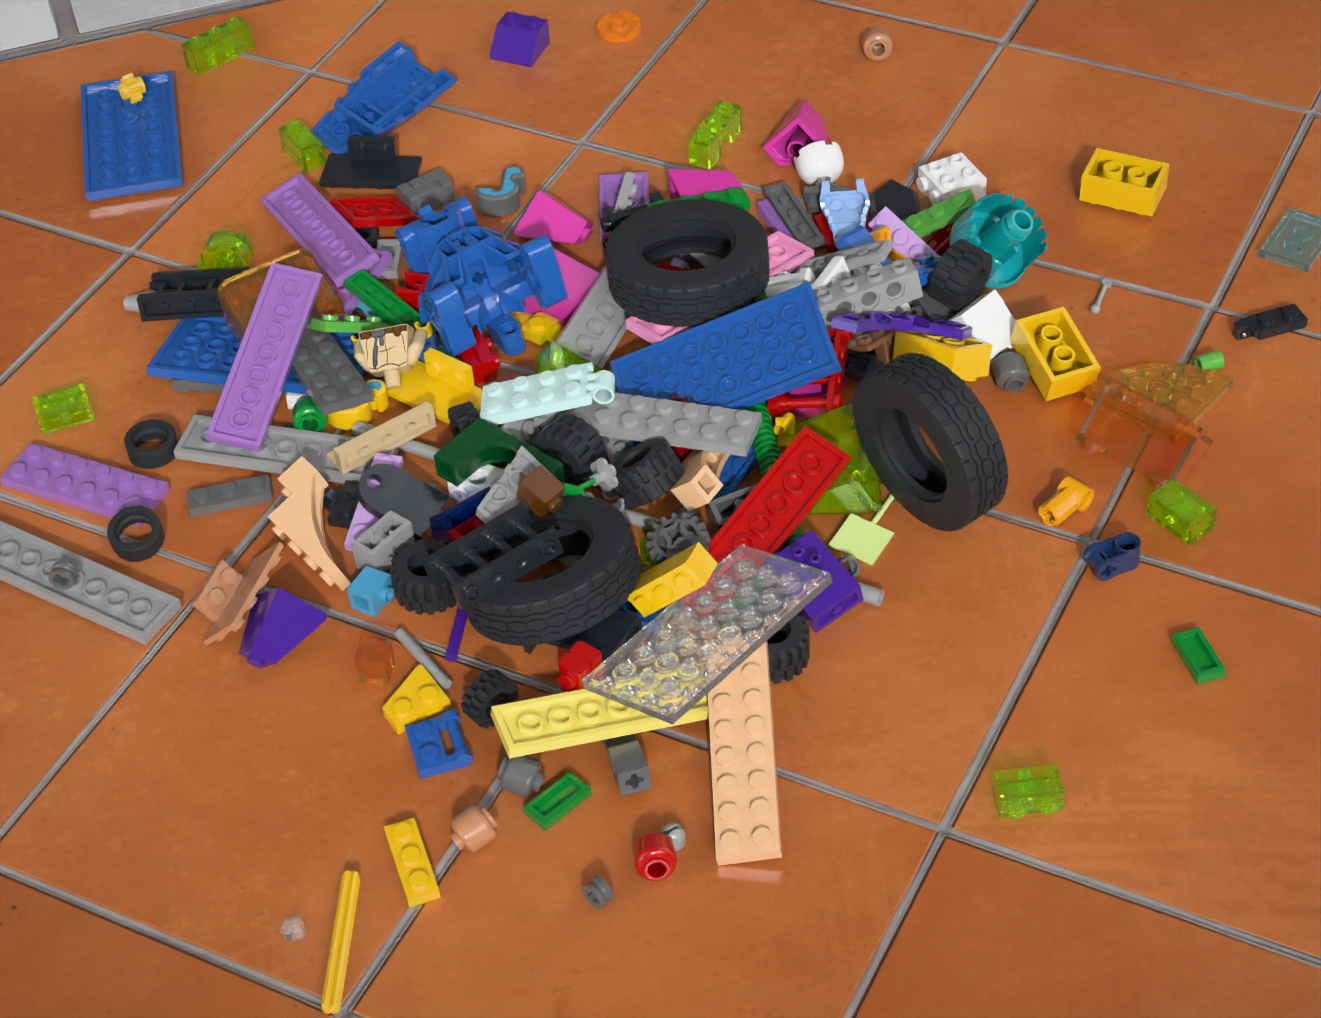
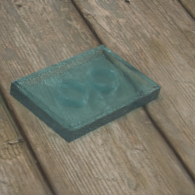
[1259,208,1321,272]

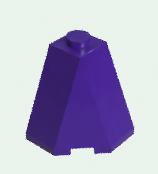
[239,587,328,668]

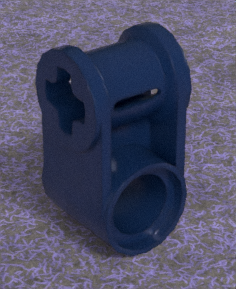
[1082,532,1141,581]

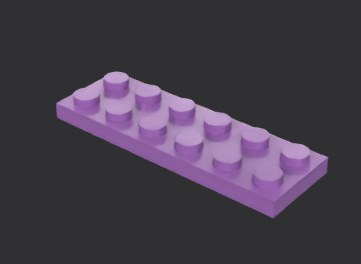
[0,443,170,527]

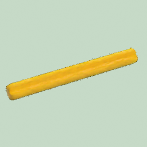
[321,870,360,1014]

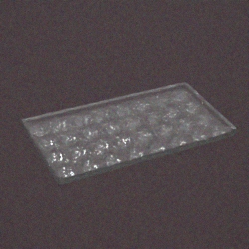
[582,544,832,725]

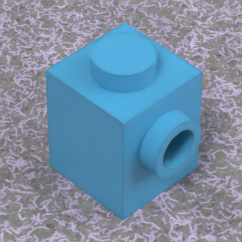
[347,566,394,617]

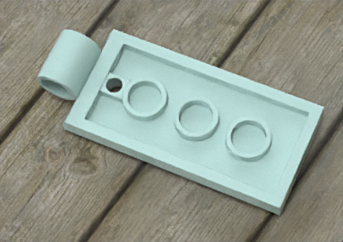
[480,362,615,425]

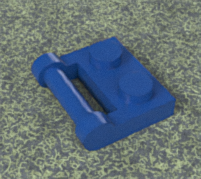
[405,710,473,779]

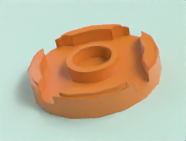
[597,10,642,43]

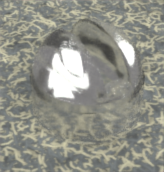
[280,913,308,942]

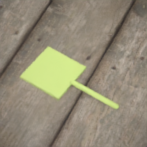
[829,494,894,565]

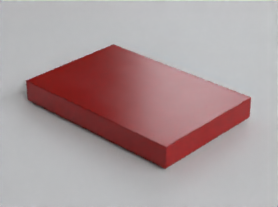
[330,196,418,228]

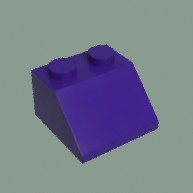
[490,12,550,67]

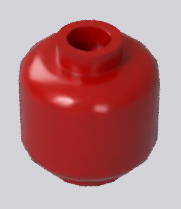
[633,832,677,881]

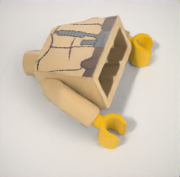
[351,321,433,390]

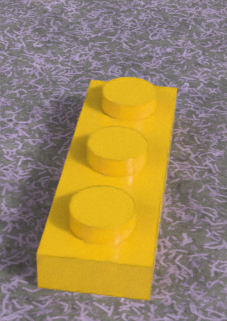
[384,818,441,908]

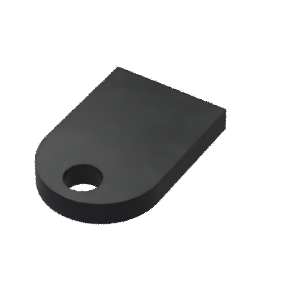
[357,464,448,541]

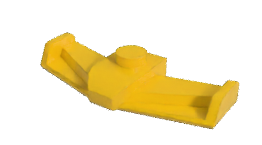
[509,312,564,345]

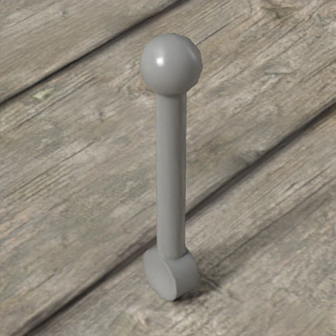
[1090,278,1112,314]

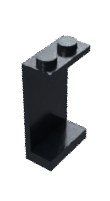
[523,610,645,678]

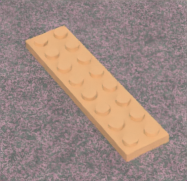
[705,635,782,866]

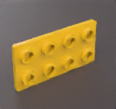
[387,347,482,424]

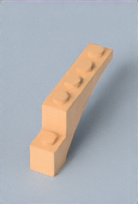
[671,449,730,511]
[268,456,351,591]

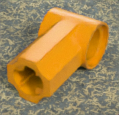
[1038,476,1095,527]

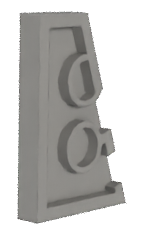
[476,446,560,523]

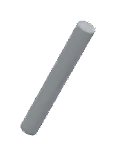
[395,628,452,690]

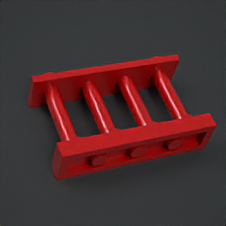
[767,313,853,423]

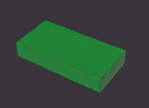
[1171,627,1226,685]
[523,771,592,831]

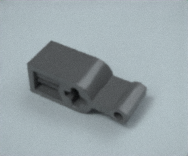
[602,734,651,796]

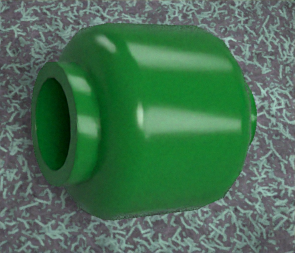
[292,397,327,432]

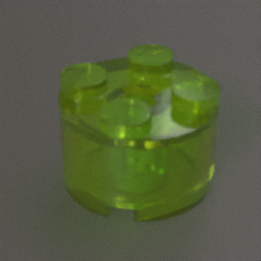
[198,231,254,270]

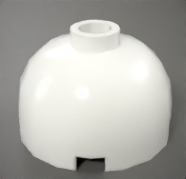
[794,141,844,186]

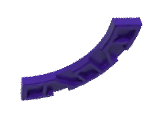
[831,312,973,341]

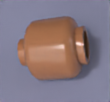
[862,28,893,61]
[449,805,498,853]

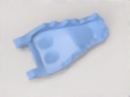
[819,178,870,249]

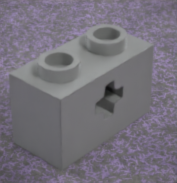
[351,510,415,572]

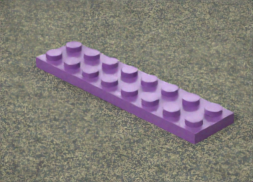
[260,173,380,288]
[206,262,323,453]

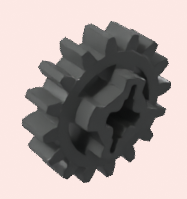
[646,512,710,565]

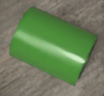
[1193,350,1225,375]

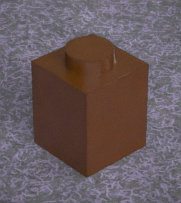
[516,465,565,518]

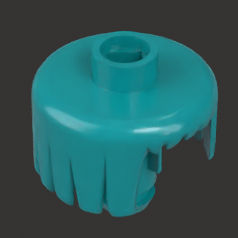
[950,192,1047,289]

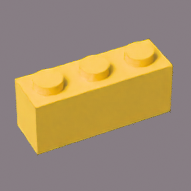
[628,542,718,618]

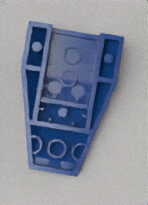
[308,41,457,154]

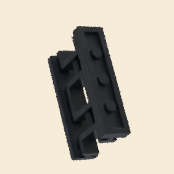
[136,266,254,322]

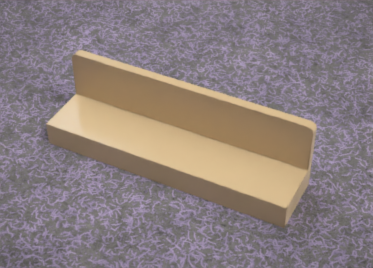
[327,401,436,474]

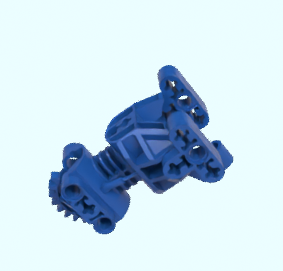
[396,196,568,357]

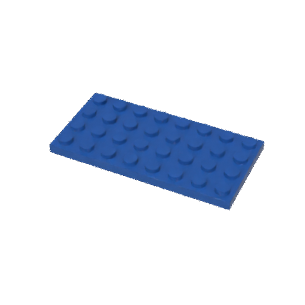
[80,71,183,201]
[610,281,842,447]
[146,316,365,395]

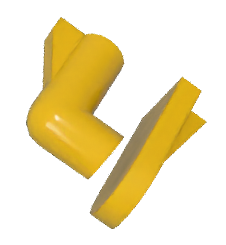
[773,412,801,454]

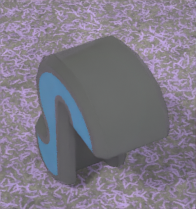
[475,166,526,216]

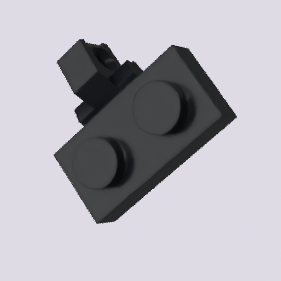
[323,480,359,529]

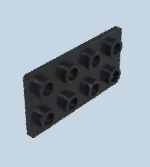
[319,135,422,190]

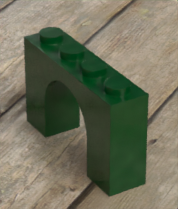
[434,417,565,487]

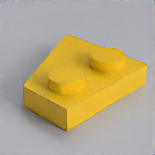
[382,664,451,734]

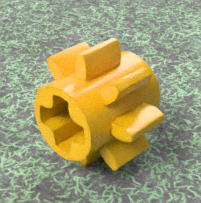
[117,73,146,104]

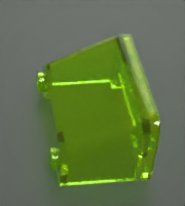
[792,402,882,515]

